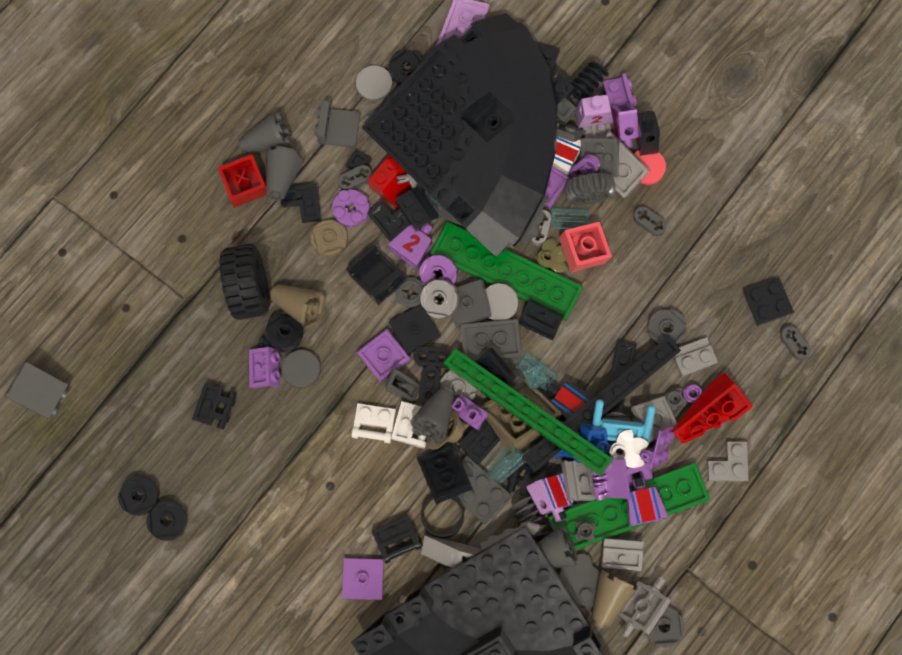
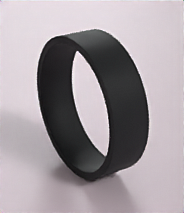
[421,496,464,538]

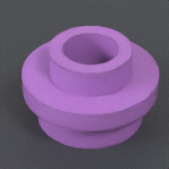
[683,384,703,404]

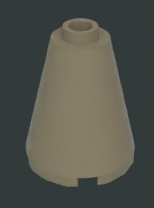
[270,284,325,328]
[591,569,639,628]

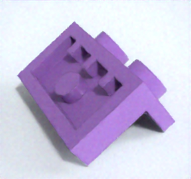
[602,73,636,106]
[249,347,281,389]

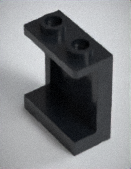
[346,245,407,305]

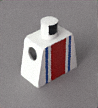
[553,137,581,176]

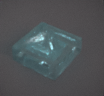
[523,364,548,390]

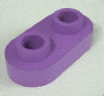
[569,154,600,179]

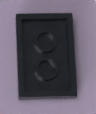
[417,443,473,504]

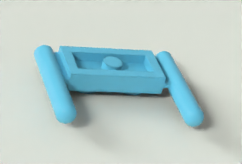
[592,399,655,444]

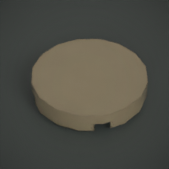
[310,220,348,257]

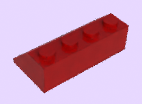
[367,155,412,210]

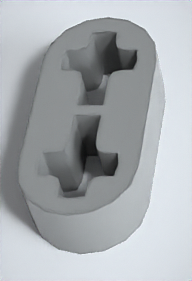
[530,210,551,246]

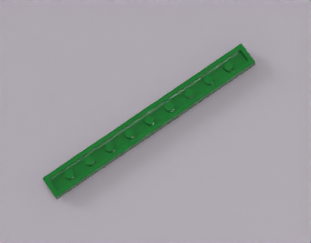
[444,349,613,477]

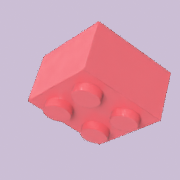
[559,222,612,273]

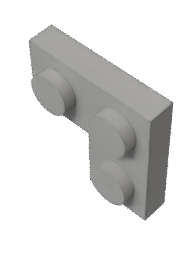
[707,442,748,482]

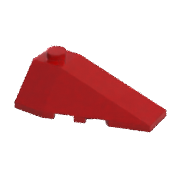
[672,372,753,444]

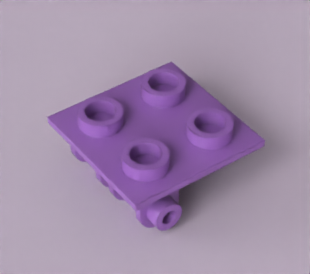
[640,425,674,469]
[591,459,630,500]

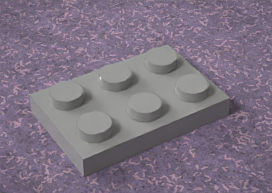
[597,132,651,198]

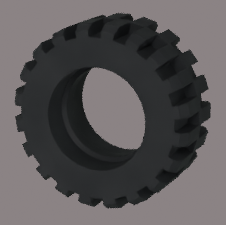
[219,244,270,320]

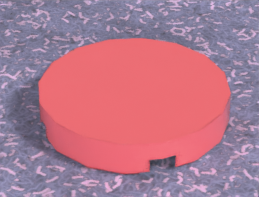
[634,150,666,185]

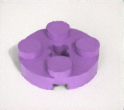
[332,190,370,228]
[419,255,458,287]

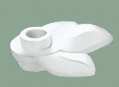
[610,429,648,468]

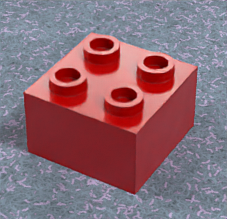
[217,154,267,208]

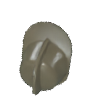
[426,410,467,450]

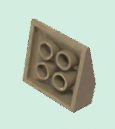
[480,378,561,458]

